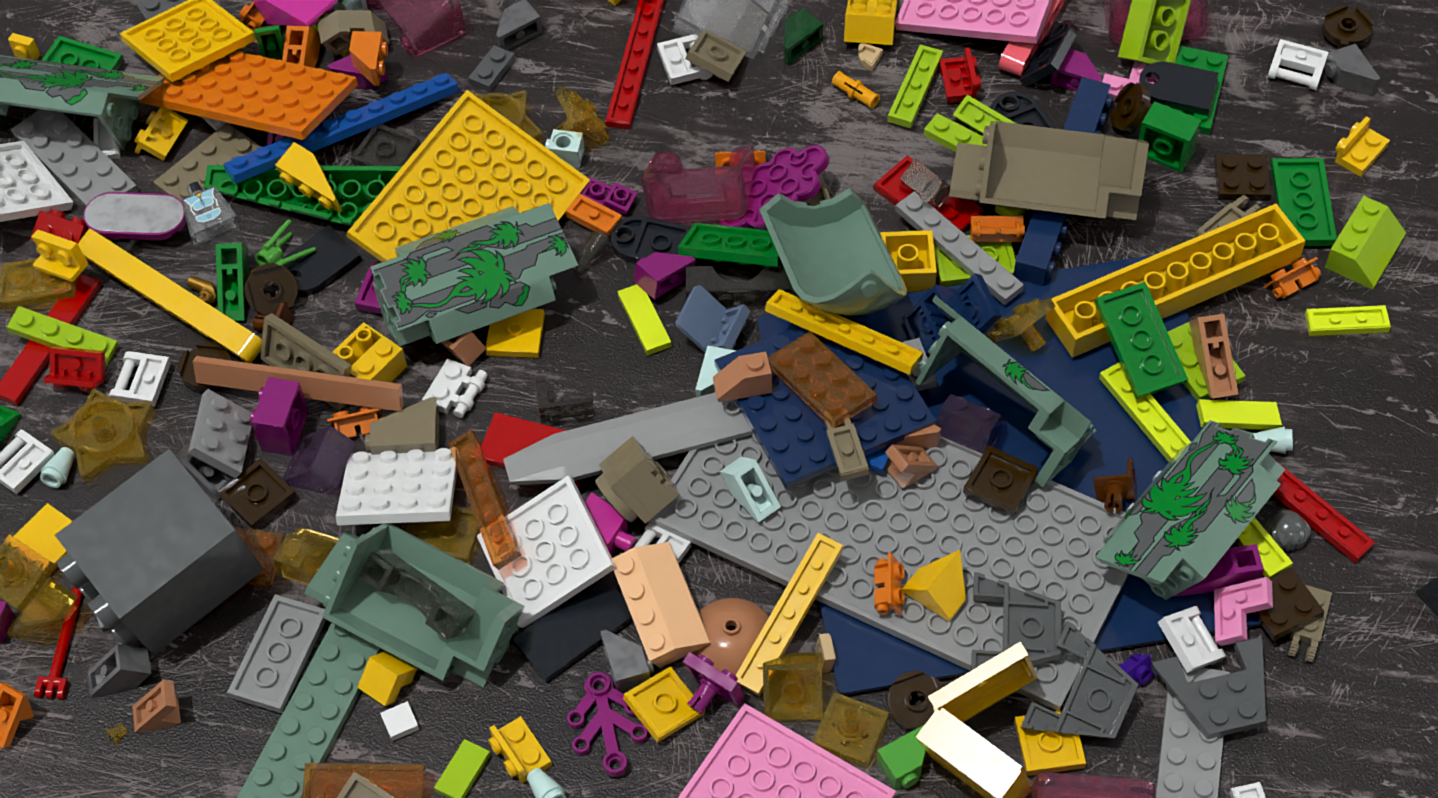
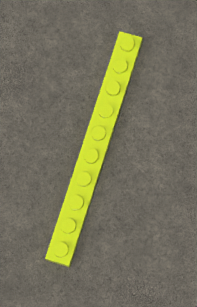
[1099,362,1293,579]

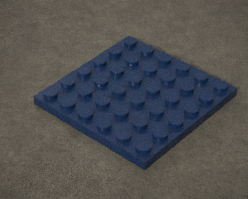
[714,314,936,489]

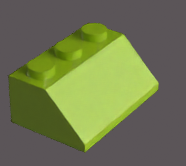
[1118,0,1191,64]
[1325,196,1406,290]

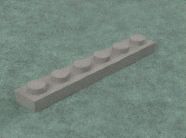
[895,191,1024,305]

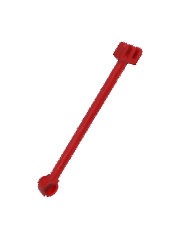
[34,508,90,700]

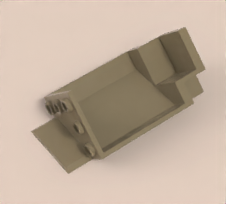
[949,121,1149,220]

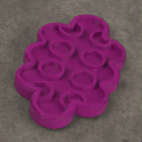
[720,145,830,230]

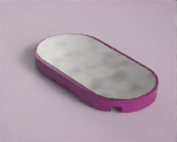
[83,192,187,240]

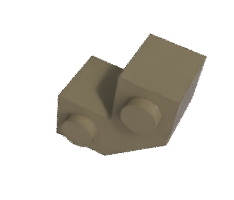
[317,10,389,55]

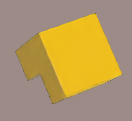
[357,651,417,706]

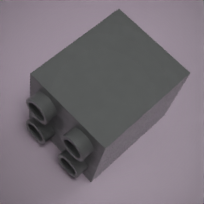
[55,449,264,655]

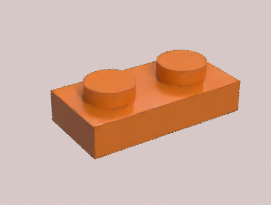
[565,194,622,238]

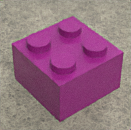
[250,377,309,456]

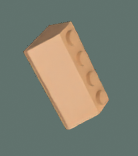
[612,542,711,668]

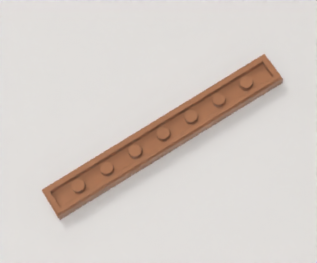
[193,356,404,411]

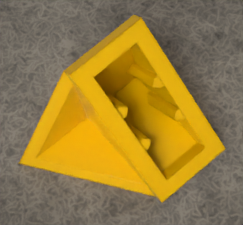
[902,549,966,622]

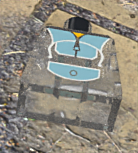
[181,182,240,246]

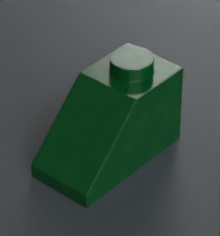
[784,8,823,65]

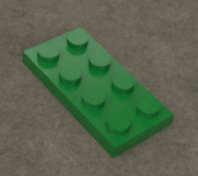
[1175,46,1228,135]
[1270,158,1337,246]
[678,223,781,268]
[1094,282,1188,399]

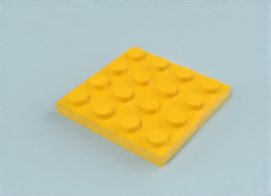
[120,0,256,82]

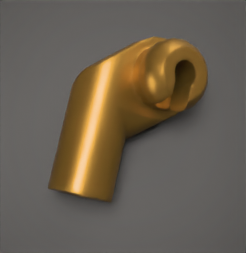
[187,276,217,305]

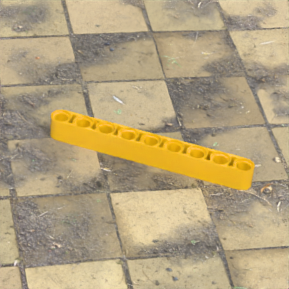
[78,228,262,363]

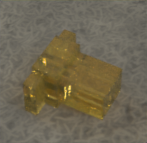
[105,723,127,745]

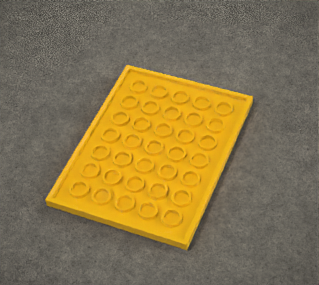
[346,90,590,262]

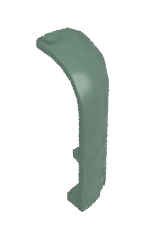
[759,188,907,315]

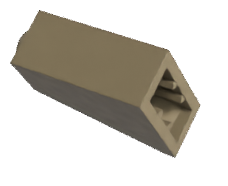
[365,397,439,455]

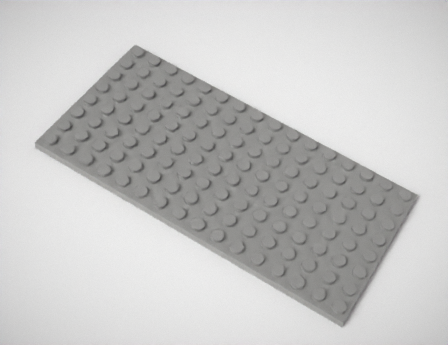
[648,433,1129,712]

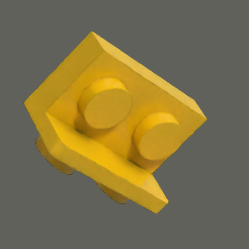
[134,107,188,161]
[1335,116,1390,177]
[31,230,88,282]
[488,716,552,784]

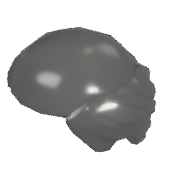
[1263,510,1311,552]

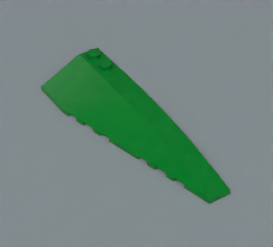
[204,165,402,226]

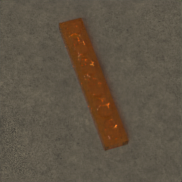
[448,429,522,570]

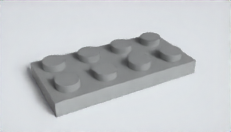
[227,594,327,713]

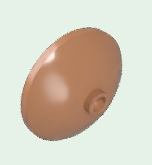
[692,598,769,675]

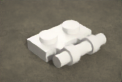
[422,359,488,418]

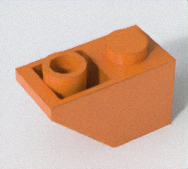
[349,31,388,86]

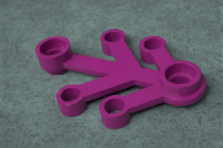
[567,672,648,777]

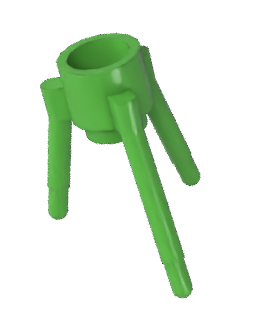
[255,219,316,266]

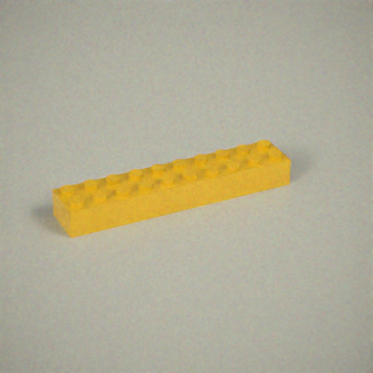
[1045,204,1305,358]

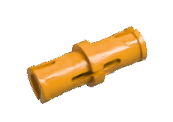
[831,71,880,109]

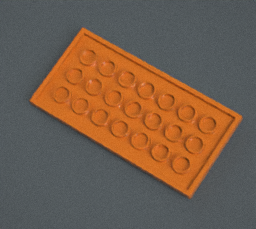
[139,51,358,140]

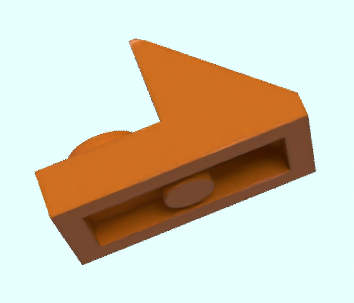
[0,682,34,748]

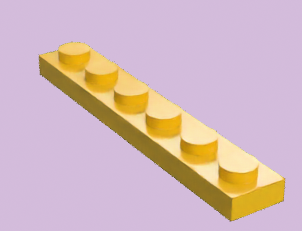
[765,289,923,375]
[735,533,844,696]

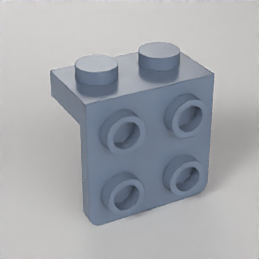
[676,285,750,353]

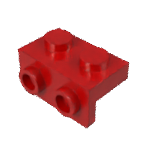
[939,48,981,103]
[30,209,88,244]
[44,346,105,391]

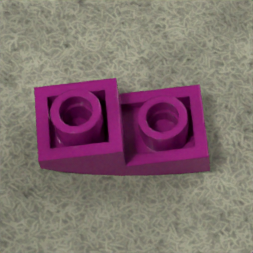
[581,177,637,214]

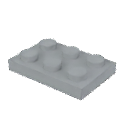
[188,389,252,478]

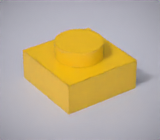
[8,33,40,60]

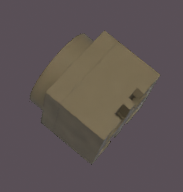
[595,436,679,524]

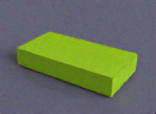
[434,739,491,798]

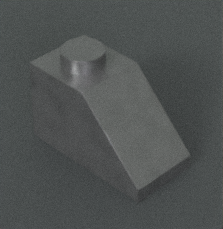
[496,0,542,51]
[1324,44,1381,96]
[176,443,234,500]
[600,630,654,693]
[87,644,151,698]

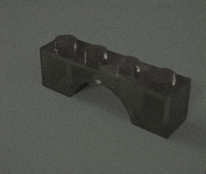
[686,264,792,308]
[359,549,476,640]

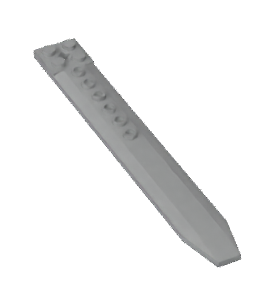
[503,338,937,485]

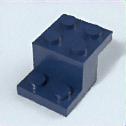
[902,273,1002,358]

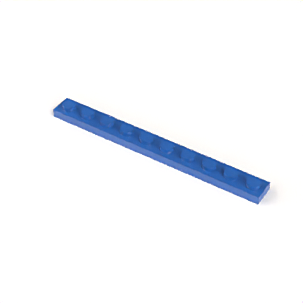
[223,73,459,184]

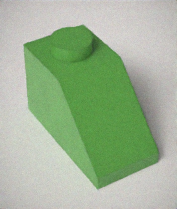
[876,725,927,791]

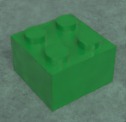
[1139,101,1202,173]

